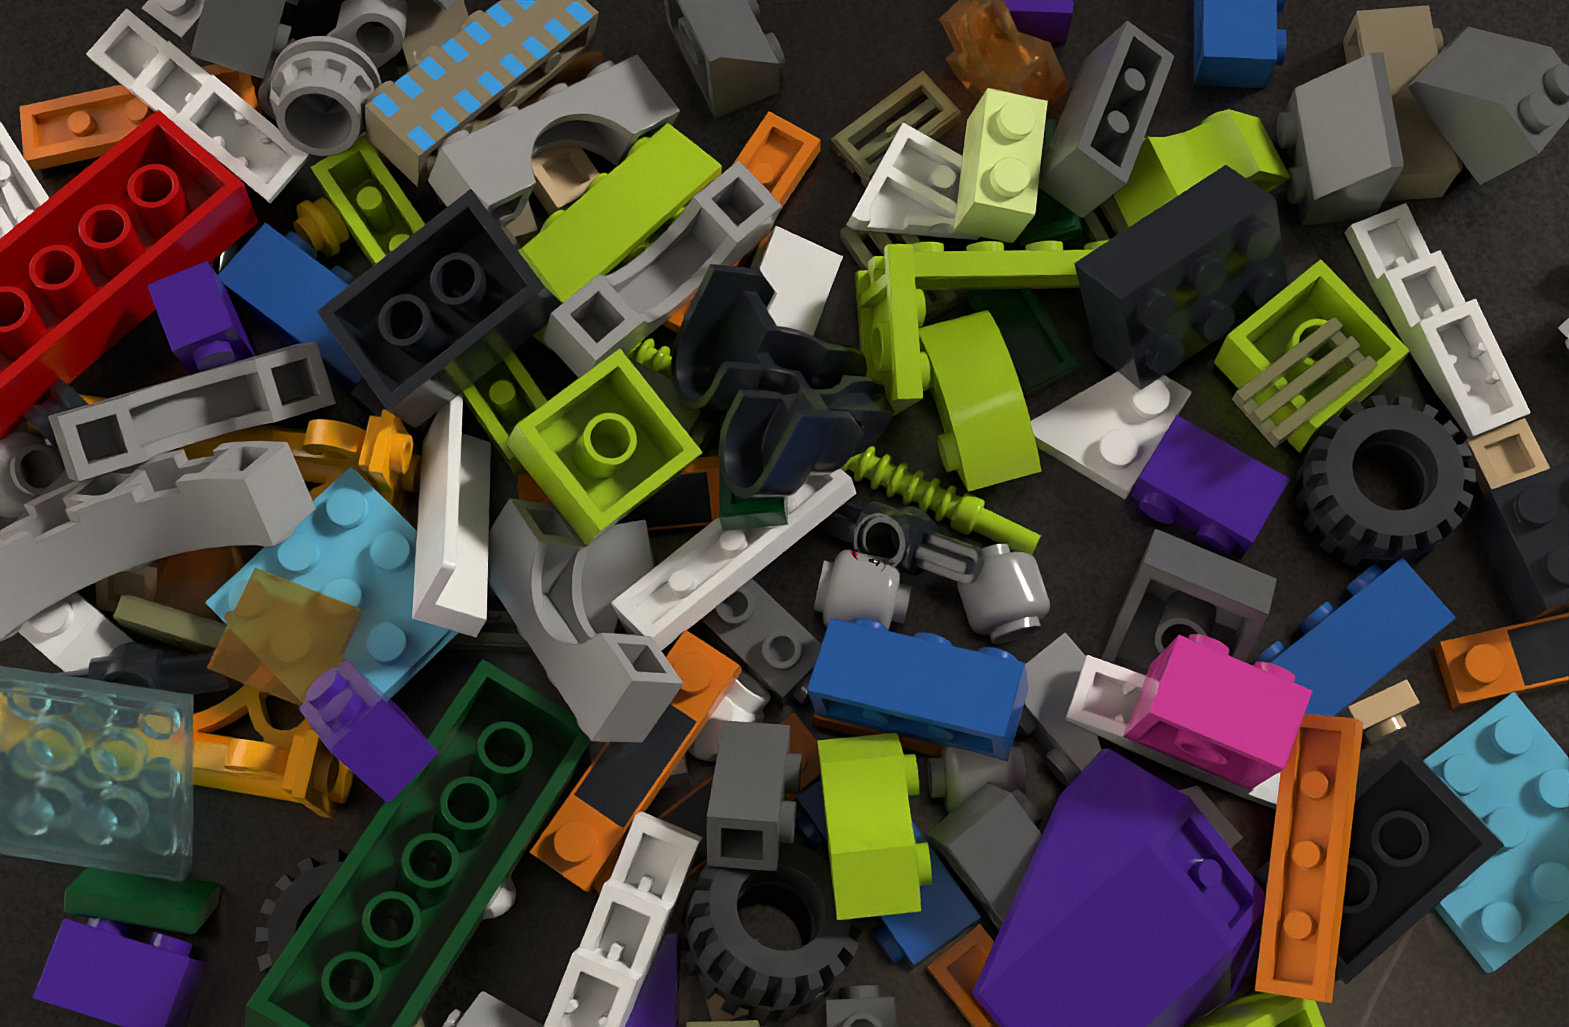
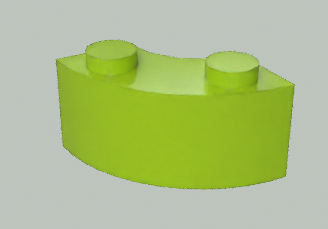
[1113,109,1290,227]
[918,310,1041,492]
[817,732,932,920]

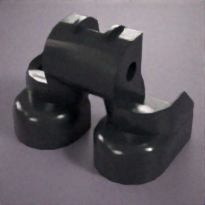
[671,264,895,500]

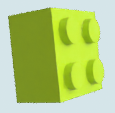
[1214,259,1410,453]
[505,349,703,546]

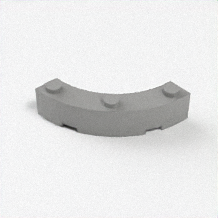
[0,441,316,641]

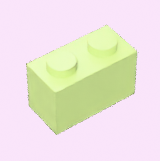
[954,88,1047,243]

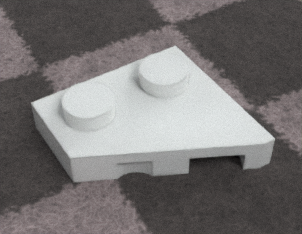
[846,123,980,240]
[1031,372,1192,499]

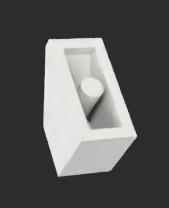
[18,591,144,689]

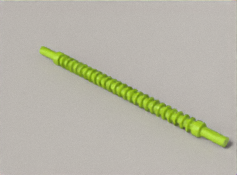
[625,339,1041,555]

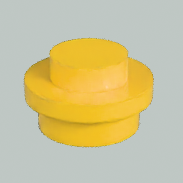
[293,197,349,257]

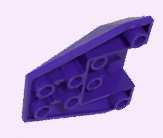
[972,749,1266,1027]

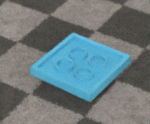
[205,466,488,703]
[1424,692,1569,973]

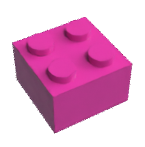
[1123,634,1312,790]

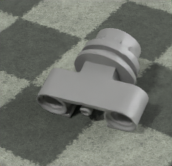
[258,0,408,156]

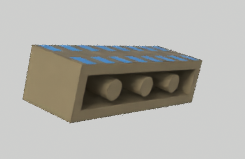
[365,0,599,187]

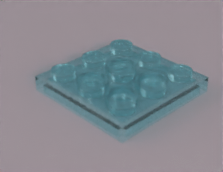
[0,666,193,882]

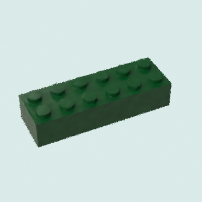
[244,659,593,1027]

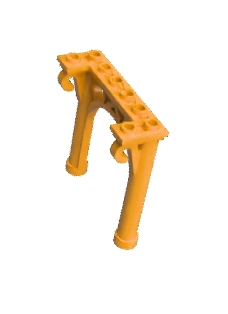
[0,386,422,819]

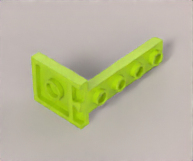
[855,240,1109,416]

